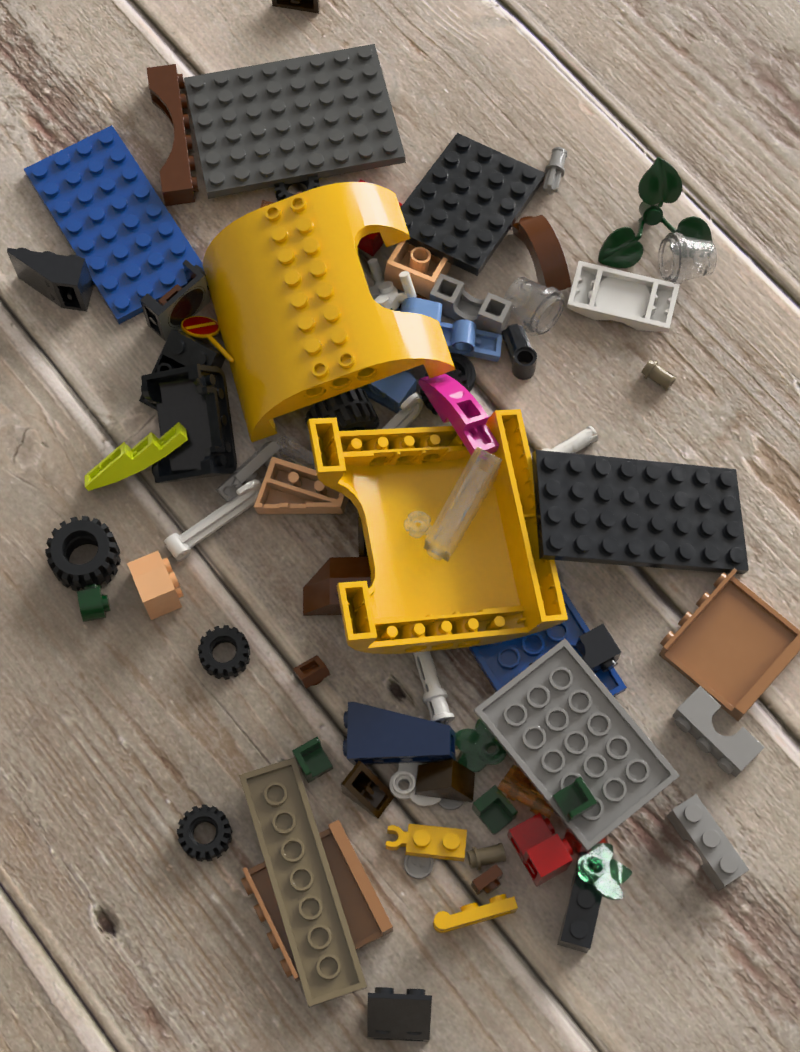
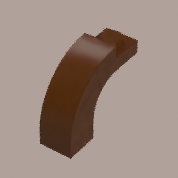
[512,215,572,295]

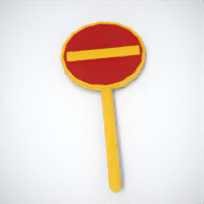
[181,316,234,363]

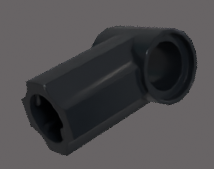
[501,324,537,380]

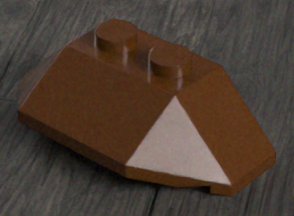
[303,557,371,616]

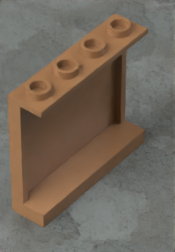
[659,568,800,721]
[241,819,393,982]

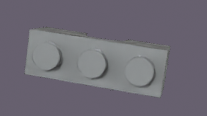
[429,273,512,334]
[673,686,765,777]
[667,794,749,891]

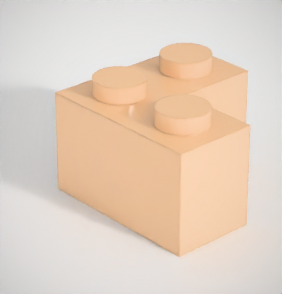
[127,551,184,620]

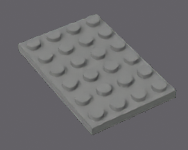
[474,639,680,852]

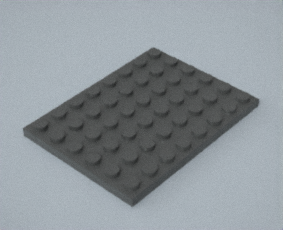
[184,44,406,199]

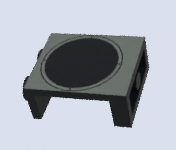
[140,260,210,341]

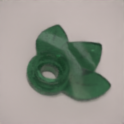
[456,719,507,773]
[576,843,632,900]

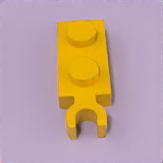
[386,824,467,862]

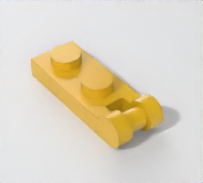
[433,894,518,933]

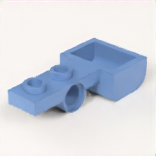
[400,297,503,362]

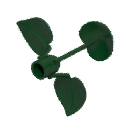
[598,157,713,269]

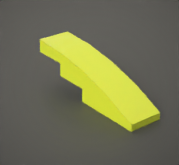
[84,422,188,491]

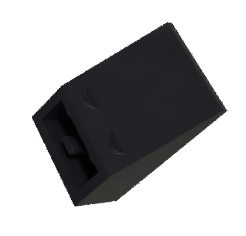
[7,248,94,312]
[139,329,226,410]
[367,987,432,1042]

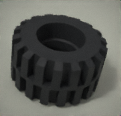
[305,388,380,431]
[45,516,121,591]

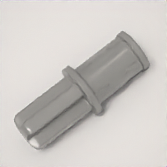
[543,147,567,195]

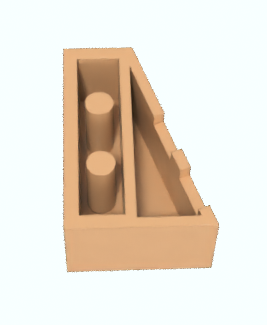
[254,456,349,514]

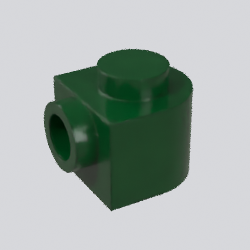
[77,584,111,622]

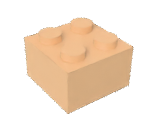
[384,241,452,299]

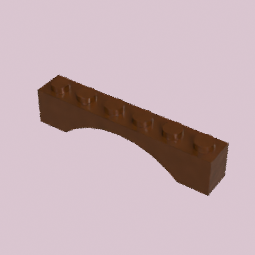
[147,64,199,206]

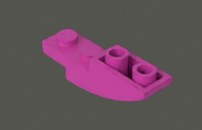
[418,374,499,459]

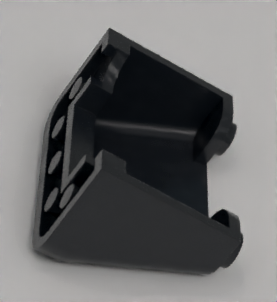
[141,364,237,483]

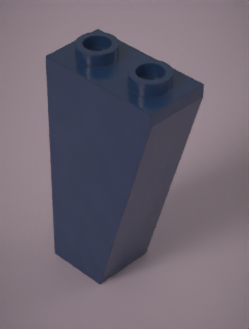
[343,702,456,765]

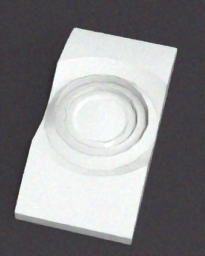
[567,261,680,332]

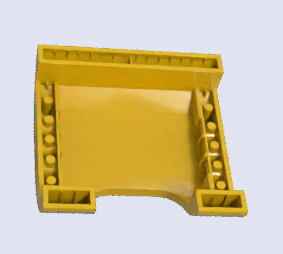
[203,182,455,443]
[307,409,568,654]

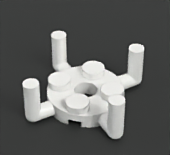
[368,258,417,311]

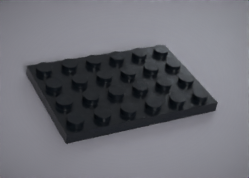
[401,133,546,276]

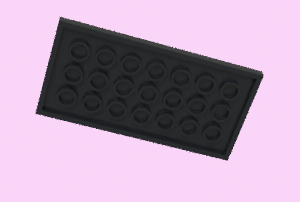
[532,450,749,574]

